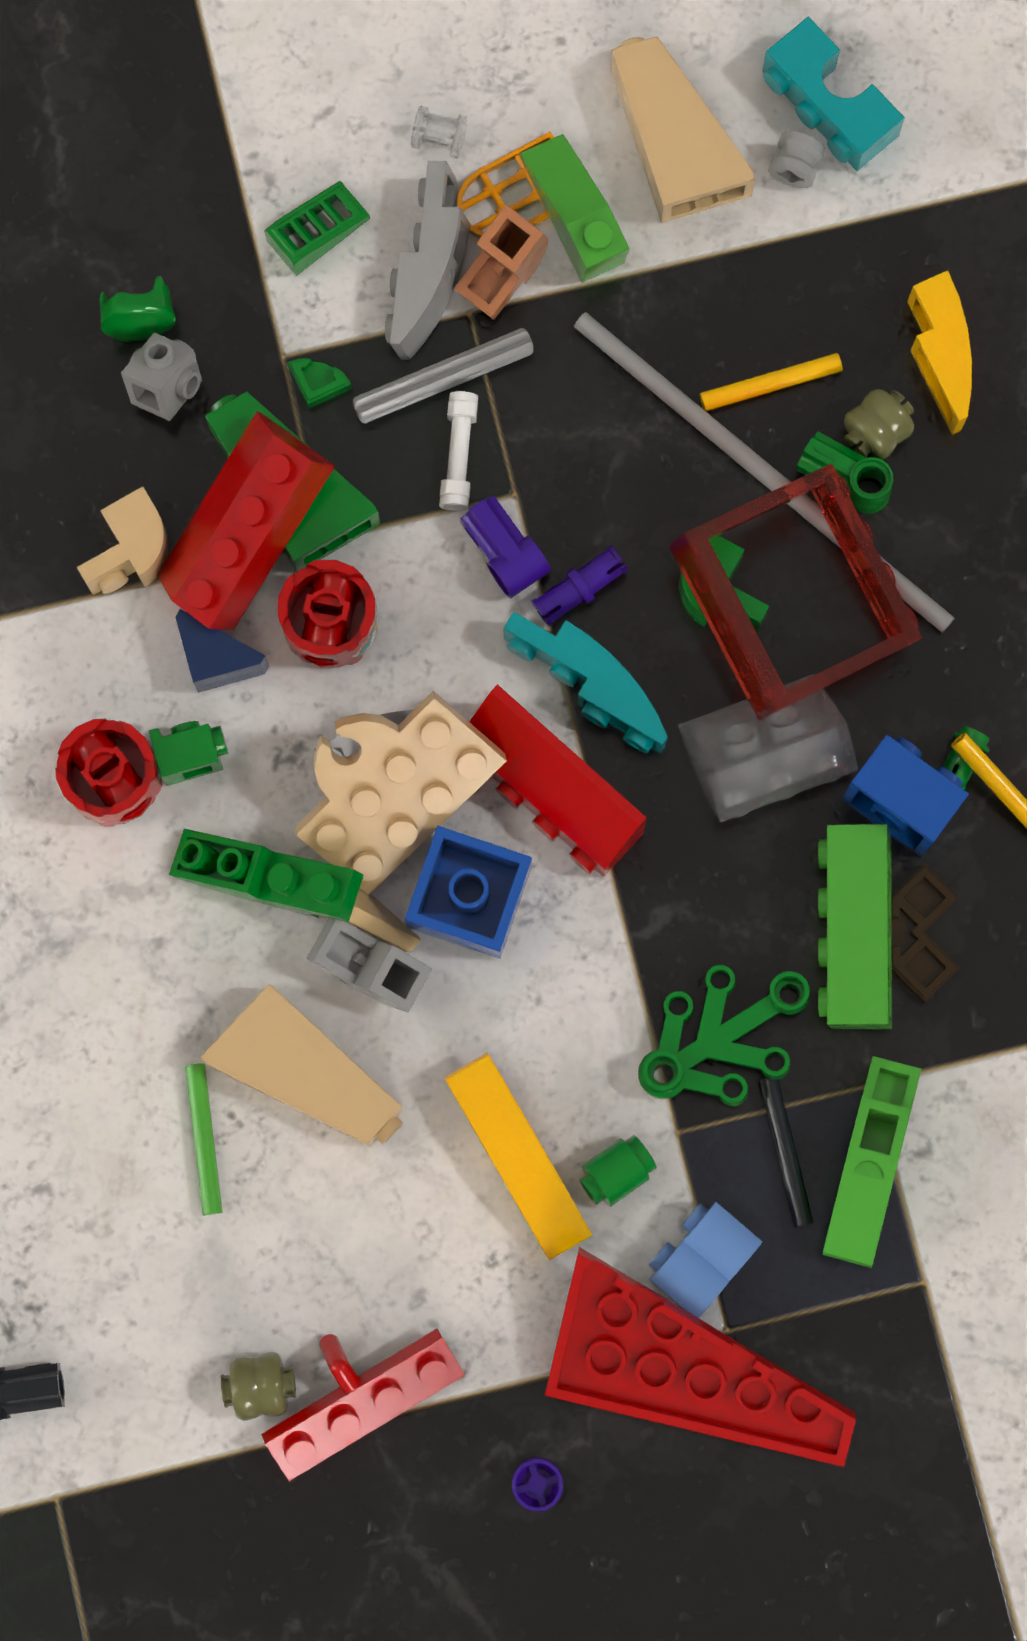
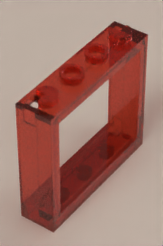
[669,463,922,721]

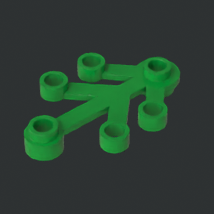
[638,965,810,1106]

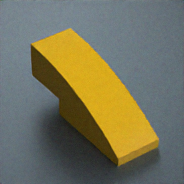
[907,271,972,435]

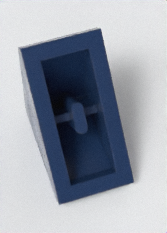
[175,609,269,693]

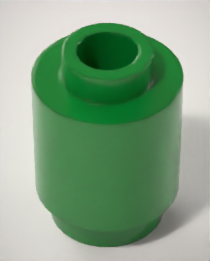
[579,1135,657,1207]

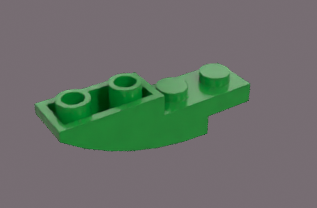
[169,828,364,922]

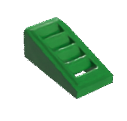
[264,181,370,276]

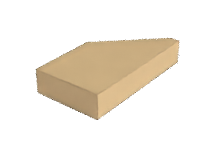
[347,889,421,953]

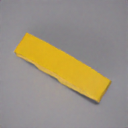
[444,1053,592,1261]

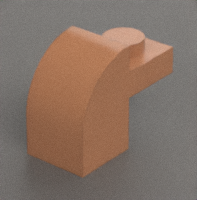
[454,204,549,320]

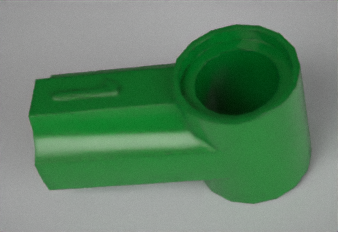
[796,431,893,514]

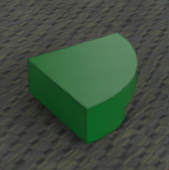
[287,358,352,409]

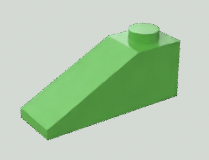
[520,134,630,283]

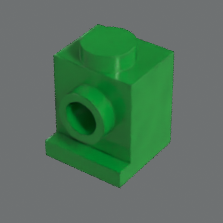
[148,721,229,786]

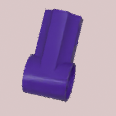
[460,496,551,599]

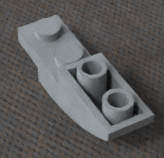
[385,161,470,360]

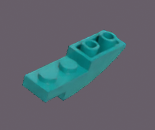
[503,612,668,754]

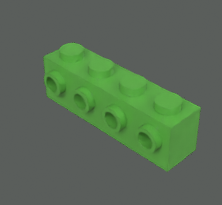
[818,824,892,1029]

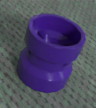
[512,1457,563,1512]

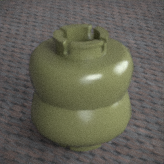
[843,389,915,460]
[221,1352,296,1421]

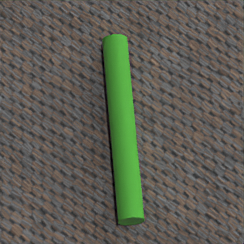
[185,1063,223,1216]

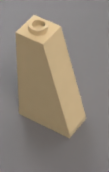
[610,36,755,223]
[200,984,403,1147]

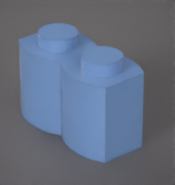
[648,1202,762,1318]

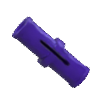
[531,545,629,626]

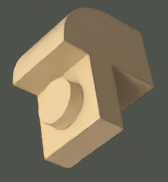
[77,486,169,595]

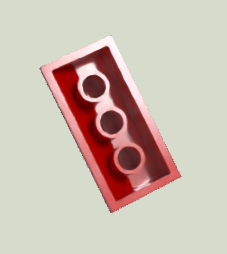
[157,411,335,630]
[469,684,647,877]

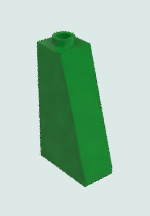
[205,391,381,572]

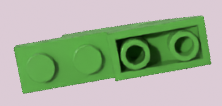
[822,1056,921,1268]

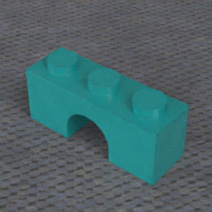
[762,16,905,171]

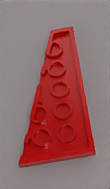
[545,1247,856,1467]

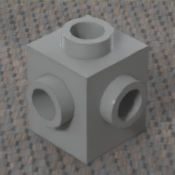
[121,333,202,421]

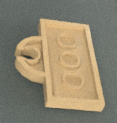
[295,691,507,895]

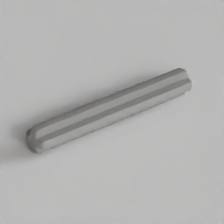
[353,328,533,423]

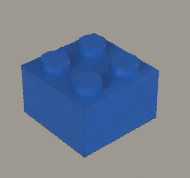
[841,735,969,857]
[404,825,532,959]

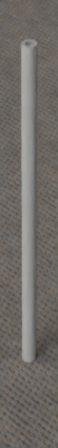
[574,312,955,633]

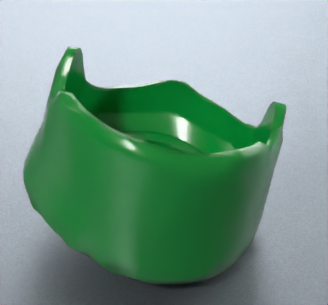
[100,276,176,342]

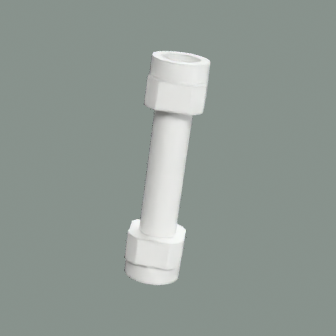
[439,391,478,511]

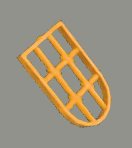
[457,132,554,238]

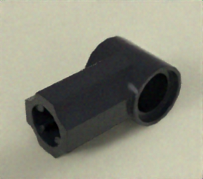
[0,1363,65,1420]

